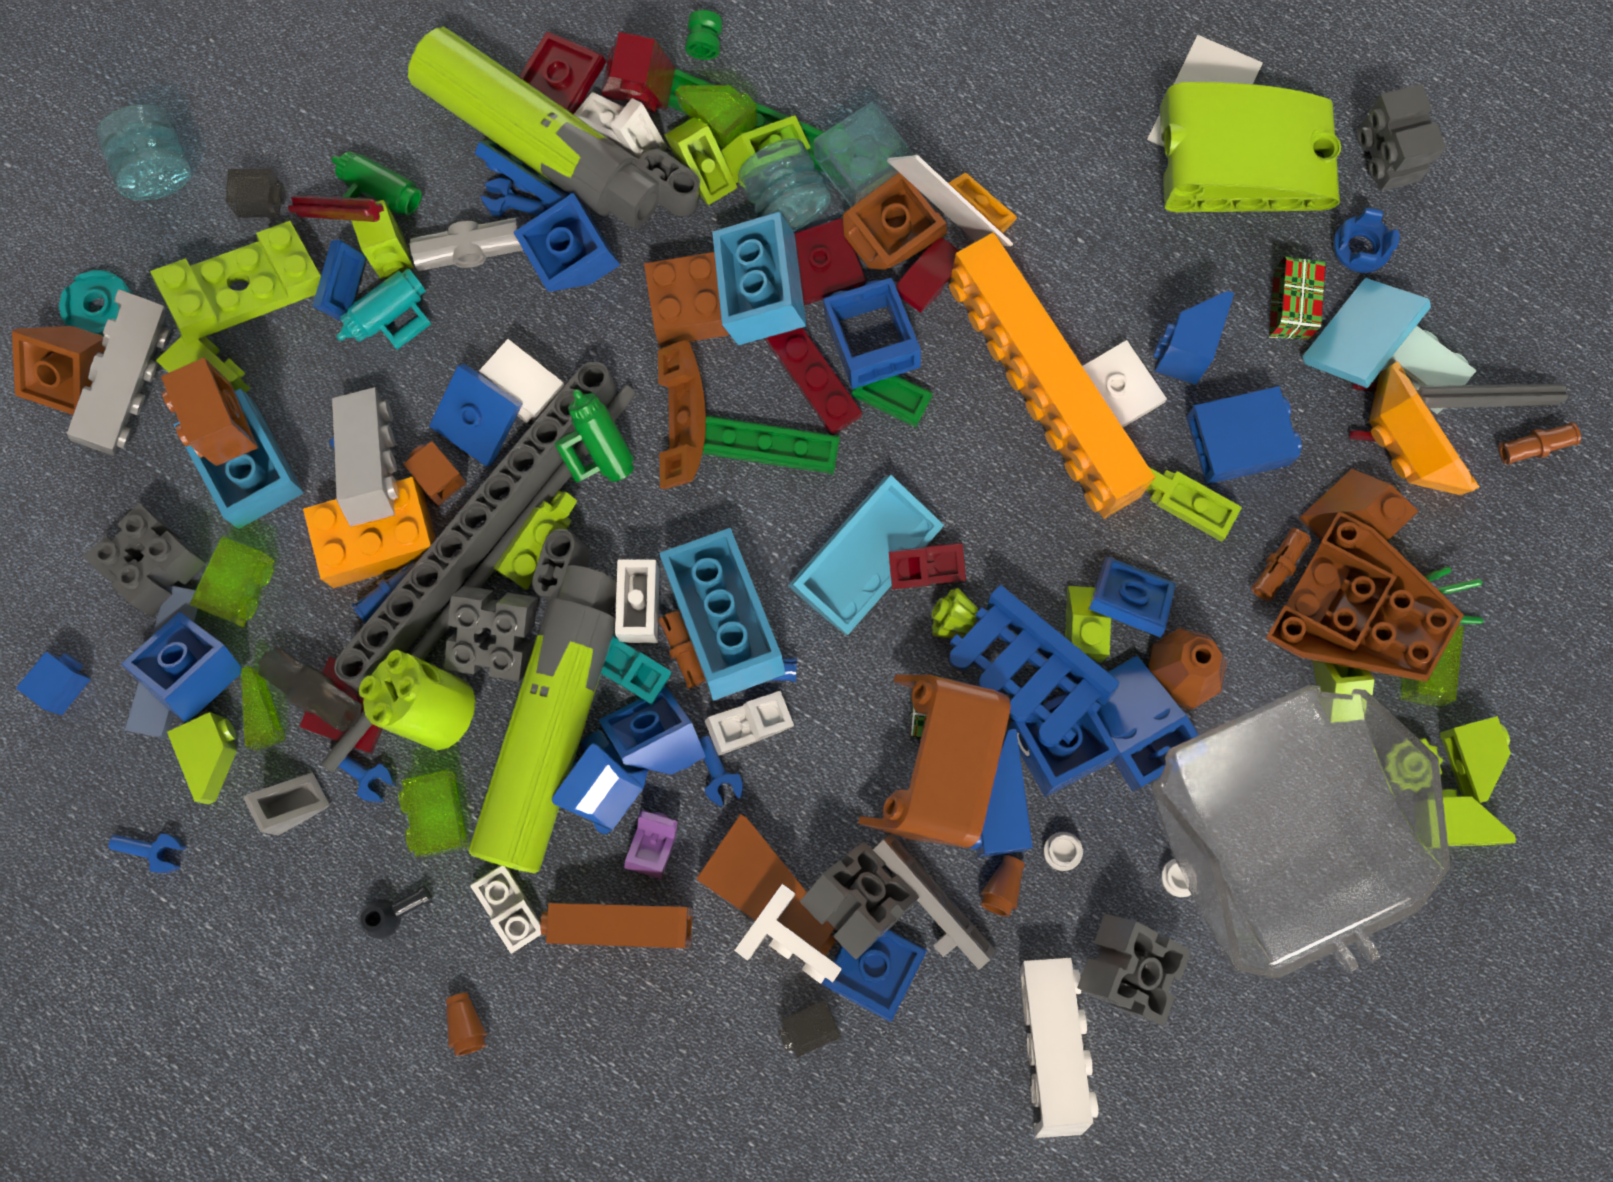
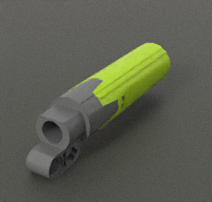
[408,26,700,229]
[468,529,617,874]

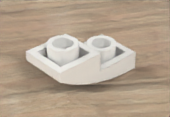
[470,865,541,954]

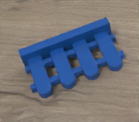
[949,585,1120,747]

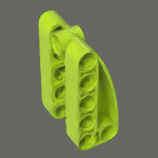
[1160,82,1341,212]

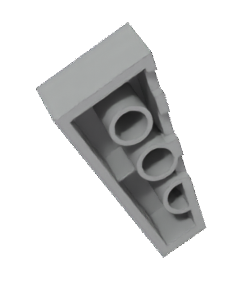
[67,289,171,456]

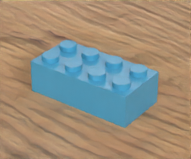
[659,528,785,701]

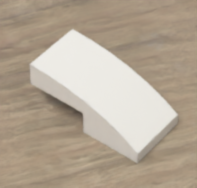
[705,691,794,756]

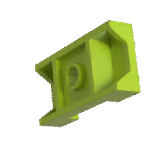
[150,221,321,344]

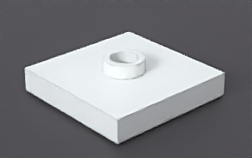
[1082,340,1167,427]

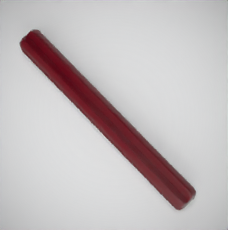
[288,195,384,222]

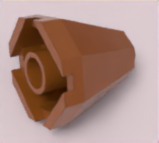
[1146,628,1227,710]

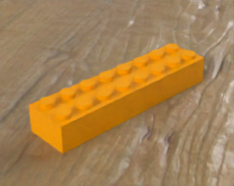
[949,232,1155,519]

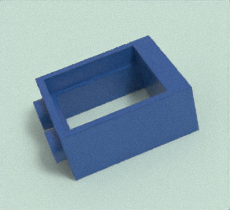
[823,277,921,389]

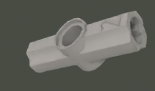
[409,218,523,271]

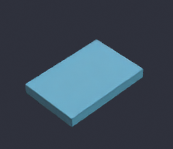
[1302,278,1431,388]

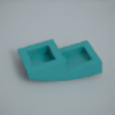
[601,637,672,705]

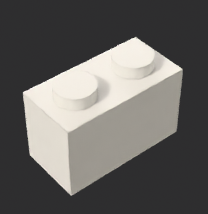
[479,339,565,423]
[615,560,660,643]

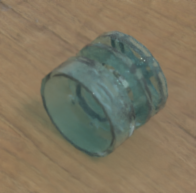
[96,104,191,200]
[738,139,831,231]

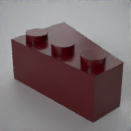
[600,32,675,113]

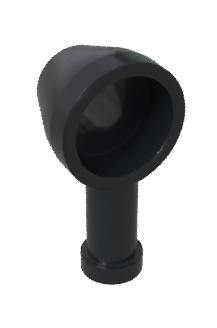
[360,885,432,939]

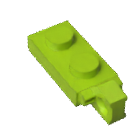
[1146,467,1242,542]
[494,491,578,590]

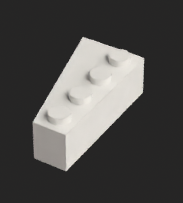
[1020,958,1098,1138]

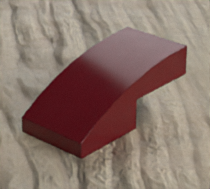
[895,237,960,313]
[888,542,966,589]

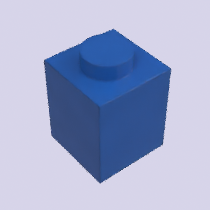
[16,651,91,715]

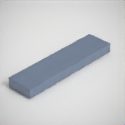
[125,585,207,739]

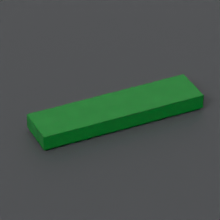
[703,416,840,474]

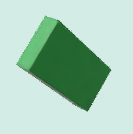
[852,375,933,427]

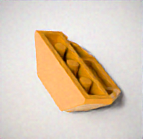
[1369,361,1479,495]

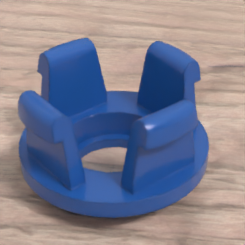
[1333,208,1400,273]

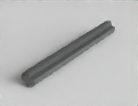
[1416,383,1569,408]

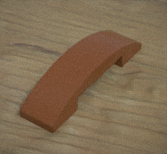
[658,340,706,490]

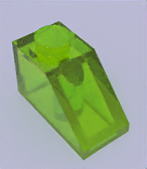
[675,85,758,149]

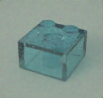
[814,101,915,207]

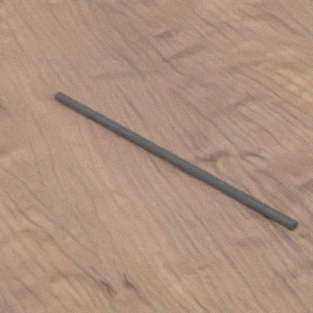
[321,385,636,773]

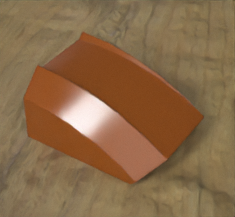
[843,172,947,269]

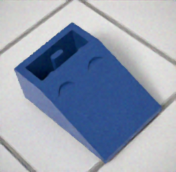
[1096,656,1207,792]

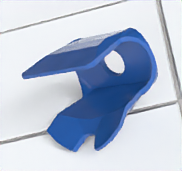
[552,730,648,834]

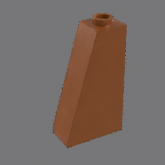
[696,814,836,956]
[540,903,693,948]

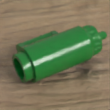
[331,151,422,216]
[554,389,634,482]

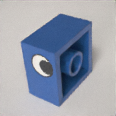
[1007,693,1120,797]

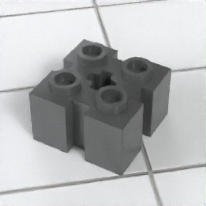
[1357,84,1446,192]
[84,503,207,617]
[444,586,538,681]
[800,841,919,960]
[1077,914,1191,1026]

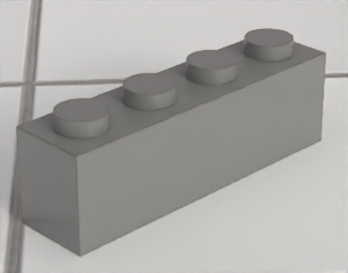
[332,387,399,527]

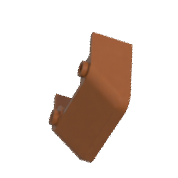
[858,674,1011,848]

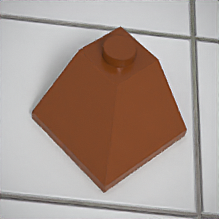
[12,326,106,415]
[1299,469,1419,541]

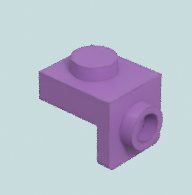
[624,811,678,879]

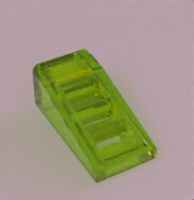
[241,666,286,751]

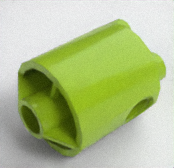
[359,650,476,750]

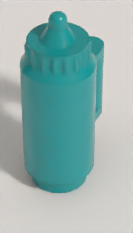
[336,268,432,350]

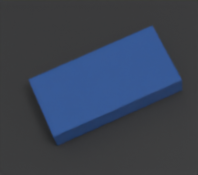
[312,240,366,322]

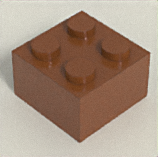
[644,252,729,347]
[161,358,258,466]

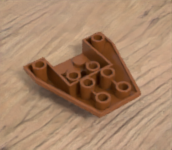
[1265,511,1464,682]

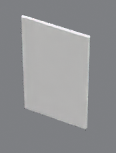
[1147,35,1263,147]
[887,155,1013,247]

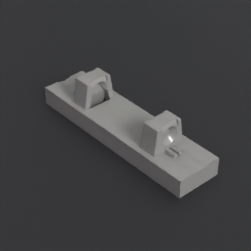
[873,834,996,970]

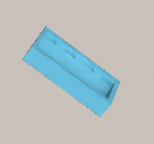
[788,475,944,635]

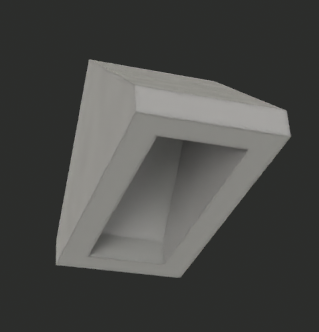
[243,772,330,836]

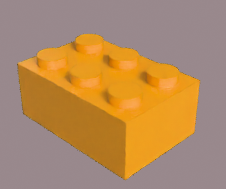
[303,477,436,589]

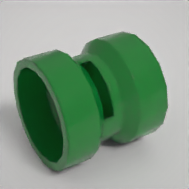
[685,10,723,60]

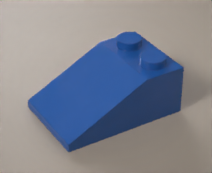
[969,729,1033,857]

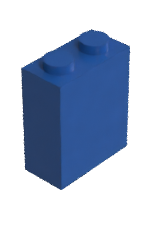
[1186,386,1302,485]

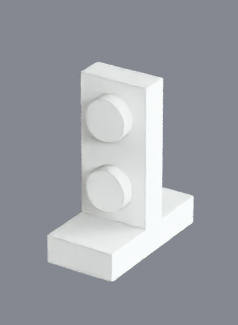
[574,92,668,159]
[734,884,842,983]

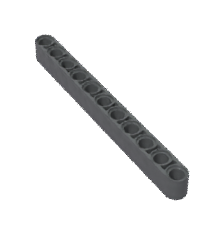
[334,362,617,692]

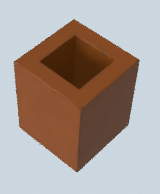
[403,441,467,506]

